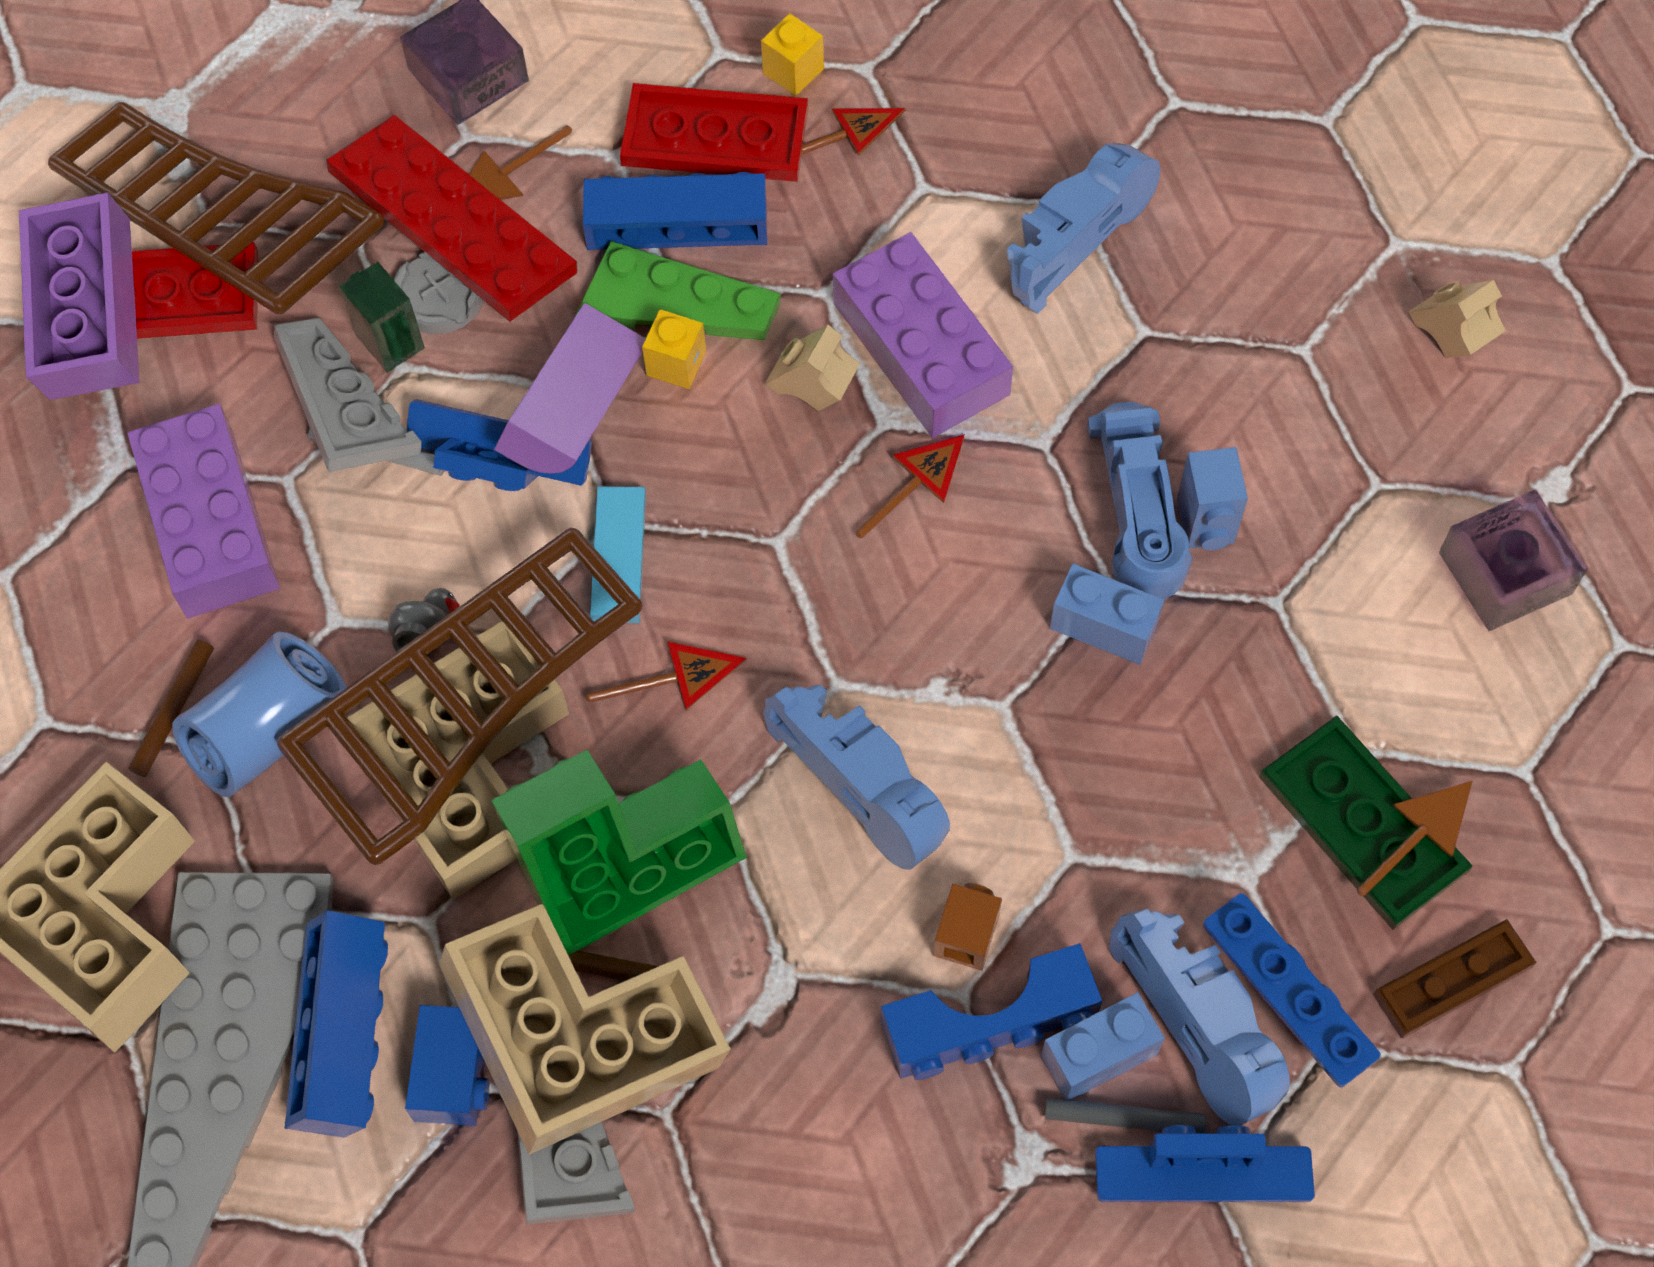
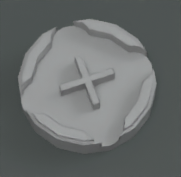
[392,252,484,334]

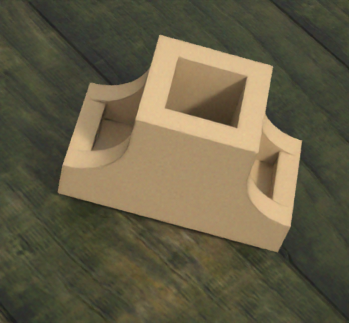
[1409,280,1506,358]
[765,325,860,411]

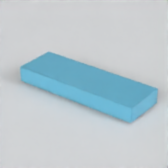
[590,487,646,623]

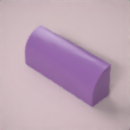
[494,303,646,473]

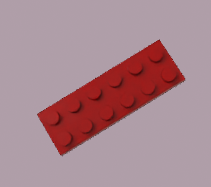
[326,114,577,322]

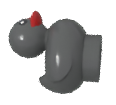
[388,588,460,656]

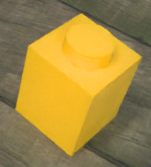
[761,13,824,96]
[642,309,706,389]

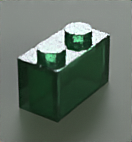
[339,261,425,373]

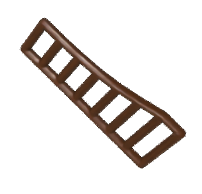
[48,102,384,314]
[277,528,643,865]

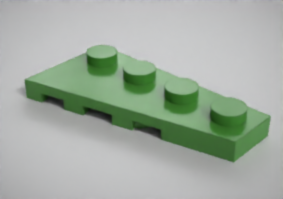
[576,241,781,340]

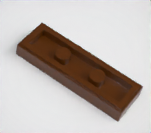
[1373,919,1537,1039]

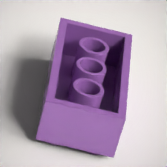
[19,193,140,400]
[833,232,1013,438]
[127,403,281,619]

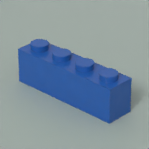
[583,172,768,250]
[284,910,388,1138]

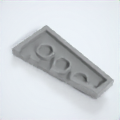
[274,318,421,472]
[518,1122,635,1225]

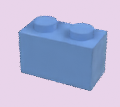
[1177,447,1248,550]
[1050,564,1165,665]
[1041,992,1165,1100]

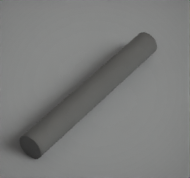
[1045,1098,1207,1134]

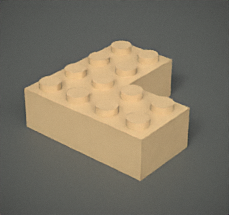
[347,621,569,900]
[0,762,195,1053]
[439,904,731,1155]

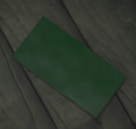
[1259,715,1473,930]

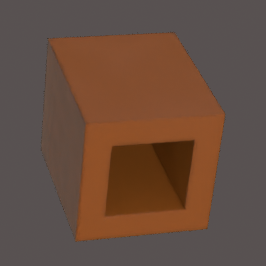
[933,883,1002,971]

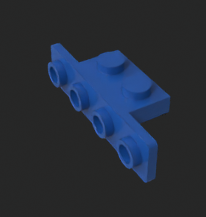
[406,399,592,491]
[1203,893,1381,1088]
[1095,1125,1315,1202]

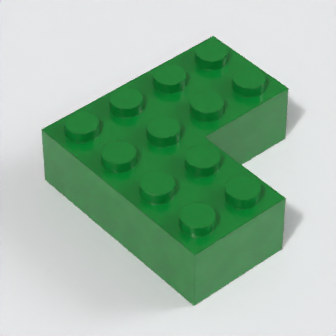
[491,750,747,955]

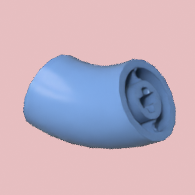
[172,631,347,797]

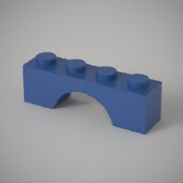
[881,943,1102,1080]

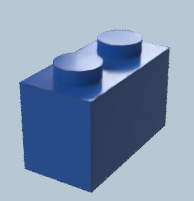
[405,1005,490,1126]

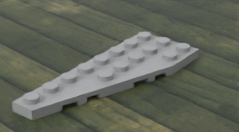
[127,872,335,1267]

